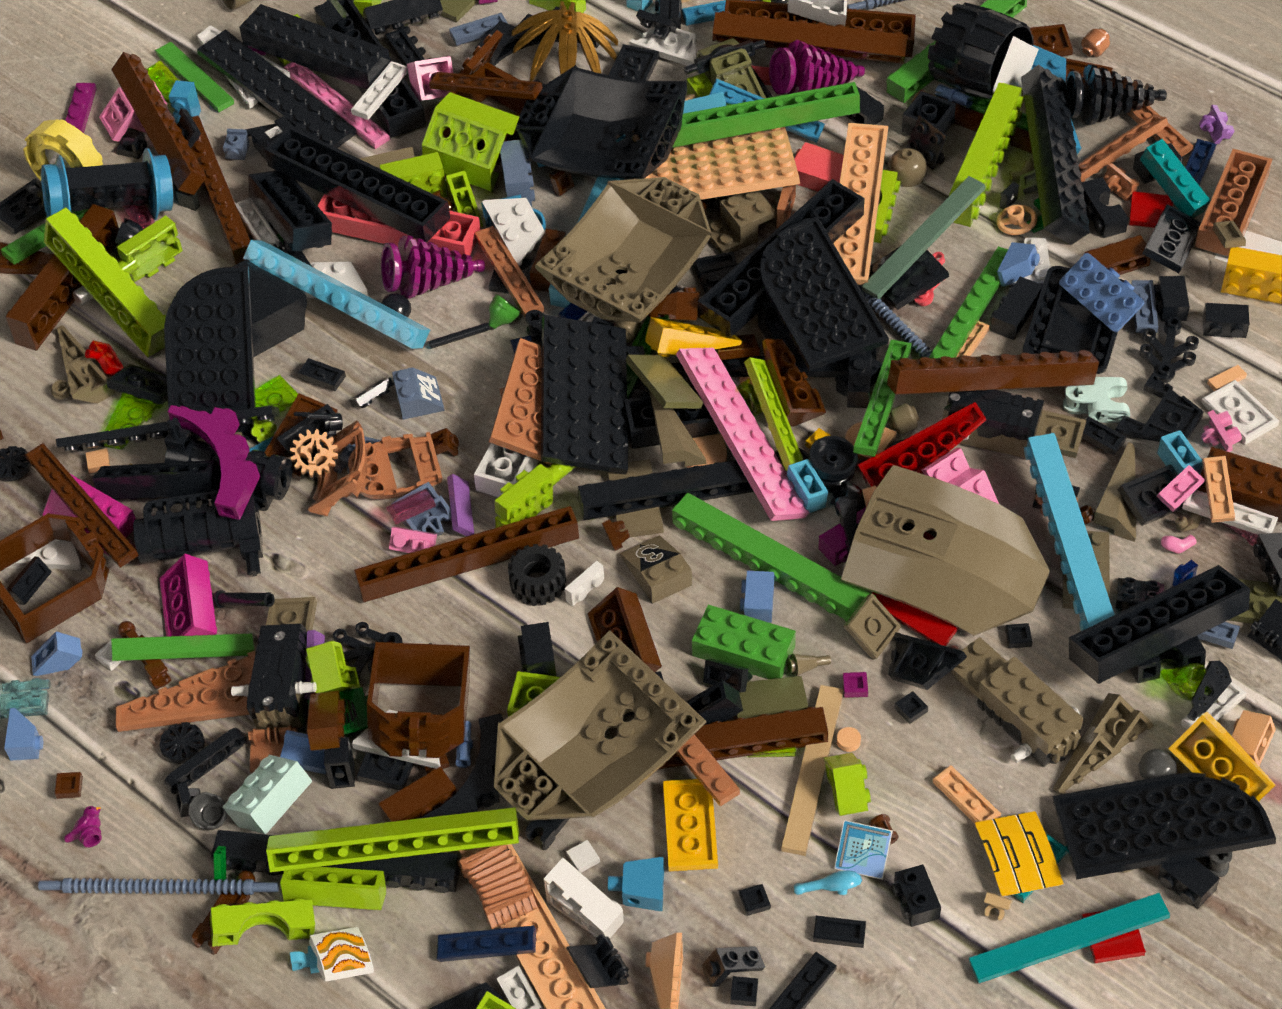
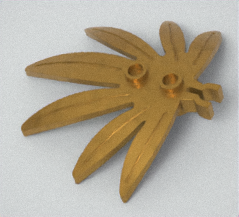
[511,1,618,81]

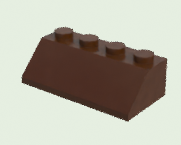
[587,587,662,672]

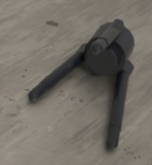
[293,412,343,447]

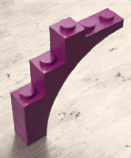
[168,405,260,520]

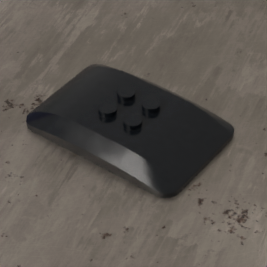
[1023,266,1125,374]

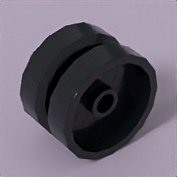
[808,436,858,493]

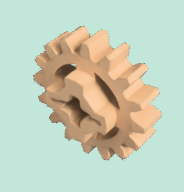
[290,429,338,478]

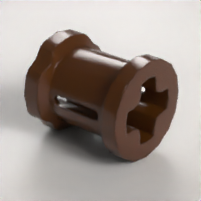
[869,814,899,845]

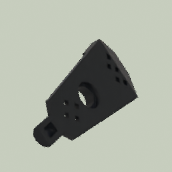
[1187,660,1232,721]

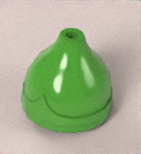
[489,294,521,329]

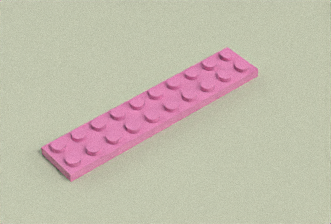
[676,348,810,521]

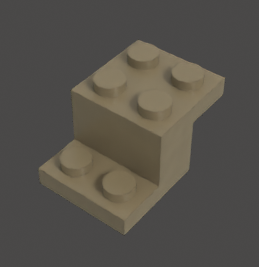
[708,191,776,254]

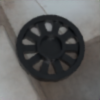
[0,446,32,481]
[159,722,205,764]

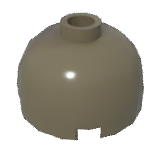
[887,148,927,187]

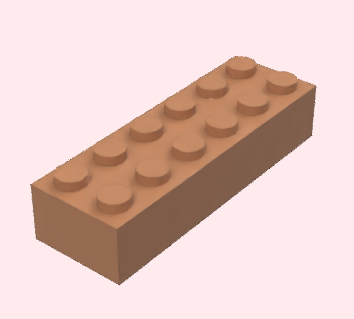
[1195,149,1273,256]

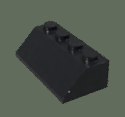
[362,0,443,35]

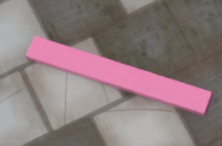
[282,62,390,149]

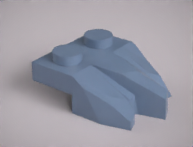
[391,482,452,536]

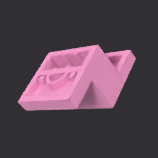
[99,82,167,142]
[922,448,999,504]

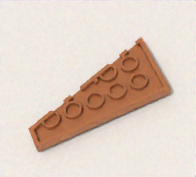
[489,338,551,465]
[116,651,256,732]

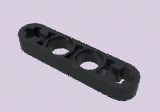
[164,728,246,794]

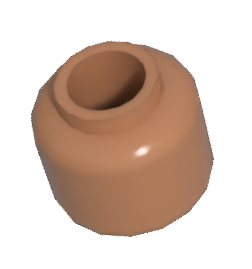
[1081,28,1110,57]

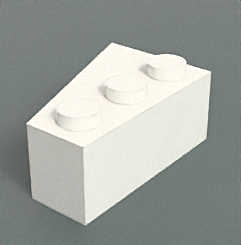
[788,0,847,26]
[544,858,624,938]

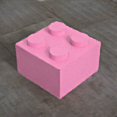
[407,56,453,101]

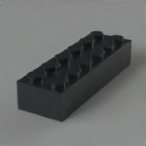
[248,170,332,251]

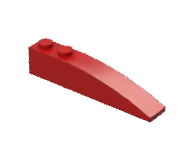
[858,402,986,488]

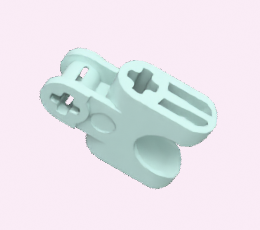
[1063,377,1130,423]

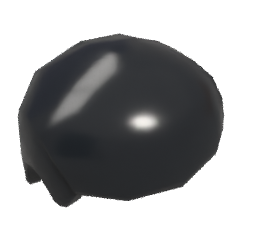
[381,293,411,317]

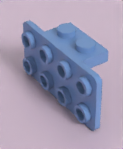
[1059,253,1144,332]

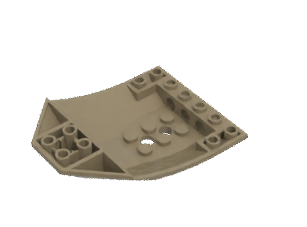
[535,177,712,322]
[841,465,1050,636]
[494,630,706,820]

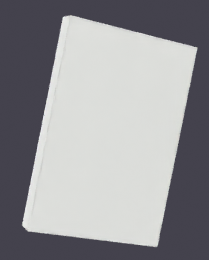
[1201,380,1279,445]

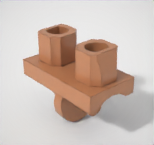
[1103,163,1140,201]

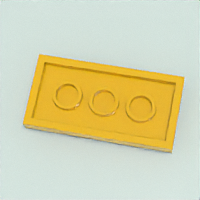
[663,779,718,872]

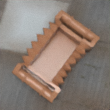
[457,845,538,929]

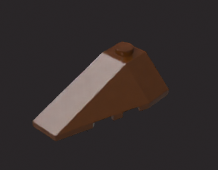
[648,287,701,321]
[762,339,826,426]

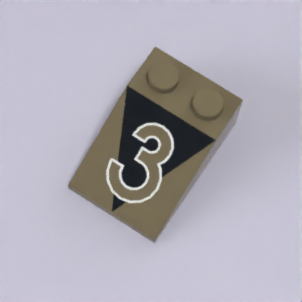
[620,535,692,604]

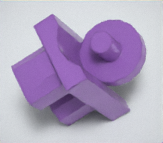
[1199,105,1235,144]

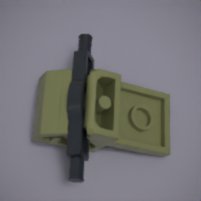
[684,38,766,98]

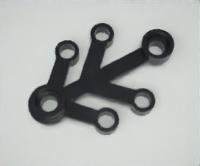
[1139,317,1199,383]
[333,622,403,680]

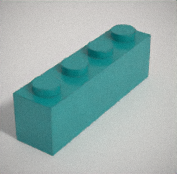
[1140,139,1211,218]

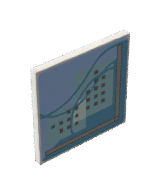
[834,820,893,880]

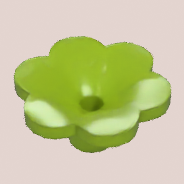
[251,420,277,443]

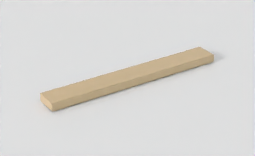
[781,685,844,856]

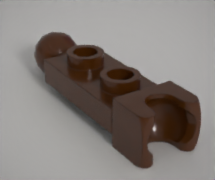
[117,621,172,689]
[192,870,255,955]

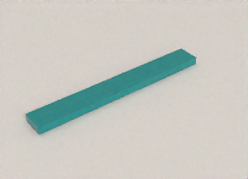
[969,893,1170,984]

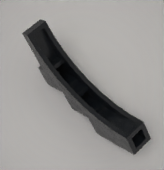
[475,6,600,66]
[417,713,503,819]

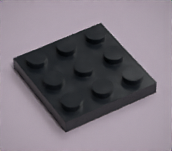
[869,246,950,310]

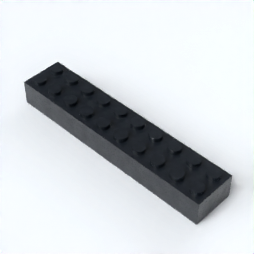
[314,0,426,138]
[1021,64,1090,245]
[264,125,450,243]
[698,179,865,338]

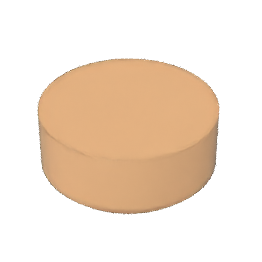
[837,727,861,752]

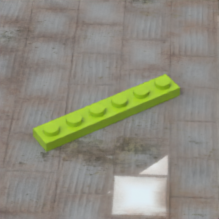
[744,357,803,471]

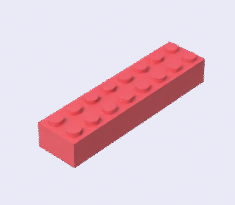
[318,194,481,258]

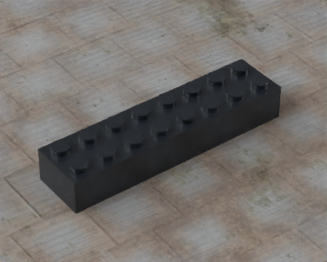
[239,4,390,89]
[1069,565,1250,684]

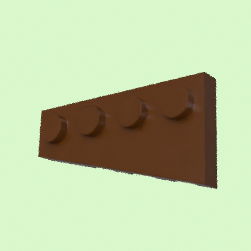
[0,242,53,275]

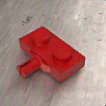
[85,341,125,376]

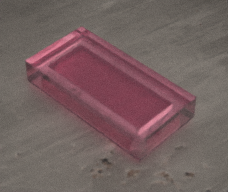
[386,489,436,525]

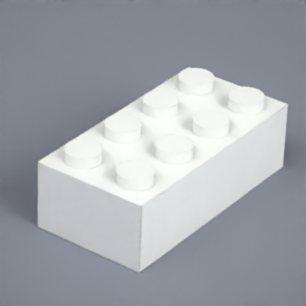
[474,443,539,497]

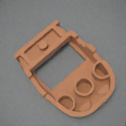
[348,432,443,499]

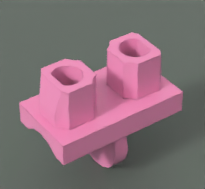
[1201,410,1242,452]

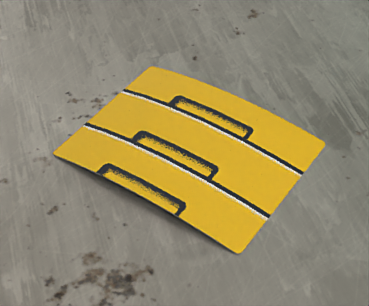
[975,811,1064,896]

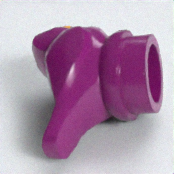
[64,806,102,848]

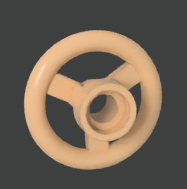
[997,204,1038,235]

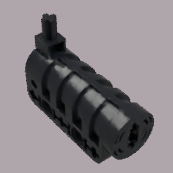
[164,418,293,511]
[133,490,263,576]

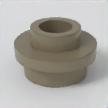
[51,380,71,400]

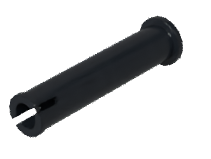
[213,590,275,608]

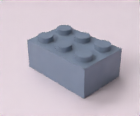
[500,140,535,207]

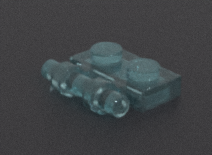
[0,678,51,719]

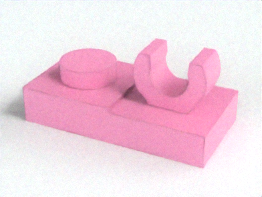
[1157,465,1206,512]
[389,526,437,553]

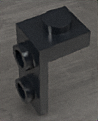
[701,946,765,987]

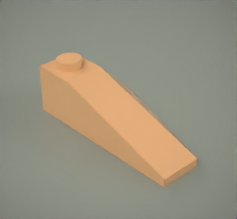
[646,933,683,1009]

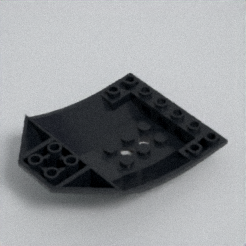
[515,65,687,179]

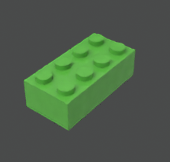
[692,604,796,679]

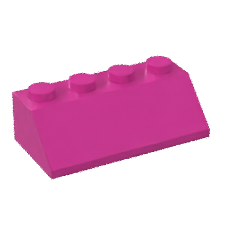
[43,475,136,556]
[159,554,217,637]

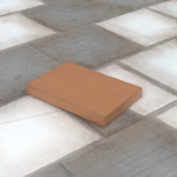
[777,185,796,229]

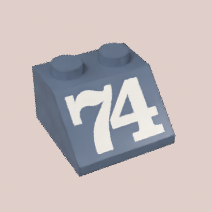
[392,367,445,420]

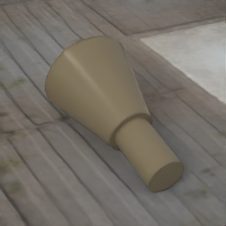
[787,654,831,676]

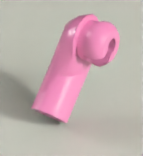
[1161,535,1196,554]

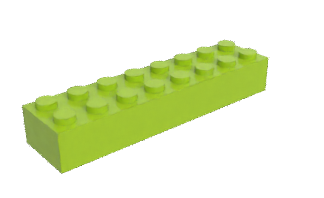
[949,82,1024,227]
[44,208,166,358]

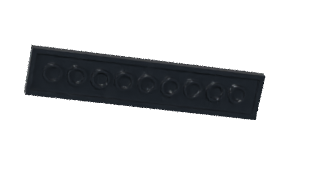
[197,29,357,148]
[56,405,280,453]

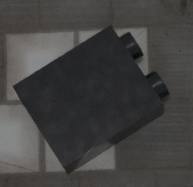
[174,259,307,357]

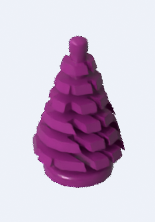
[769,40,865,95]
[381,236,485,299]

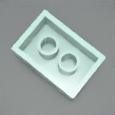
[223,755,312,834]

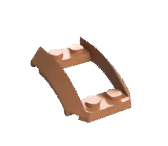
[308,420,367,516]

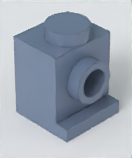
[223,129,250,160]

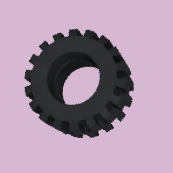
[508,544,566,606]

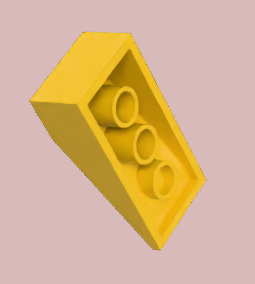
[645,317,742,357]
[1168,712,1275,801]

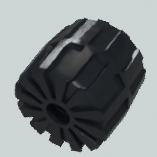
[928,2,1034,101]

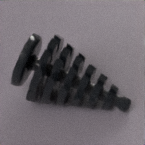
[1066,64,1167,125]

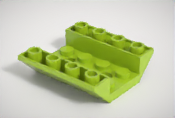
[422,92,519,192]

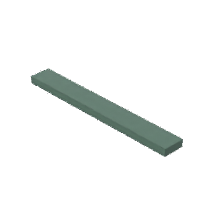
[862,176,986,300]

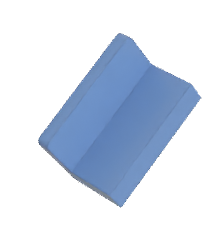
[280,730,326,774]

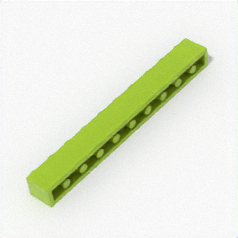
[266,807,519,872]

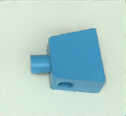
[608,857,664,911]

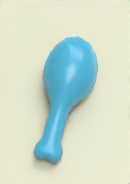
[794,870,862,895]

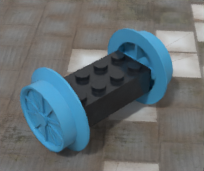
[41,148,173,221]

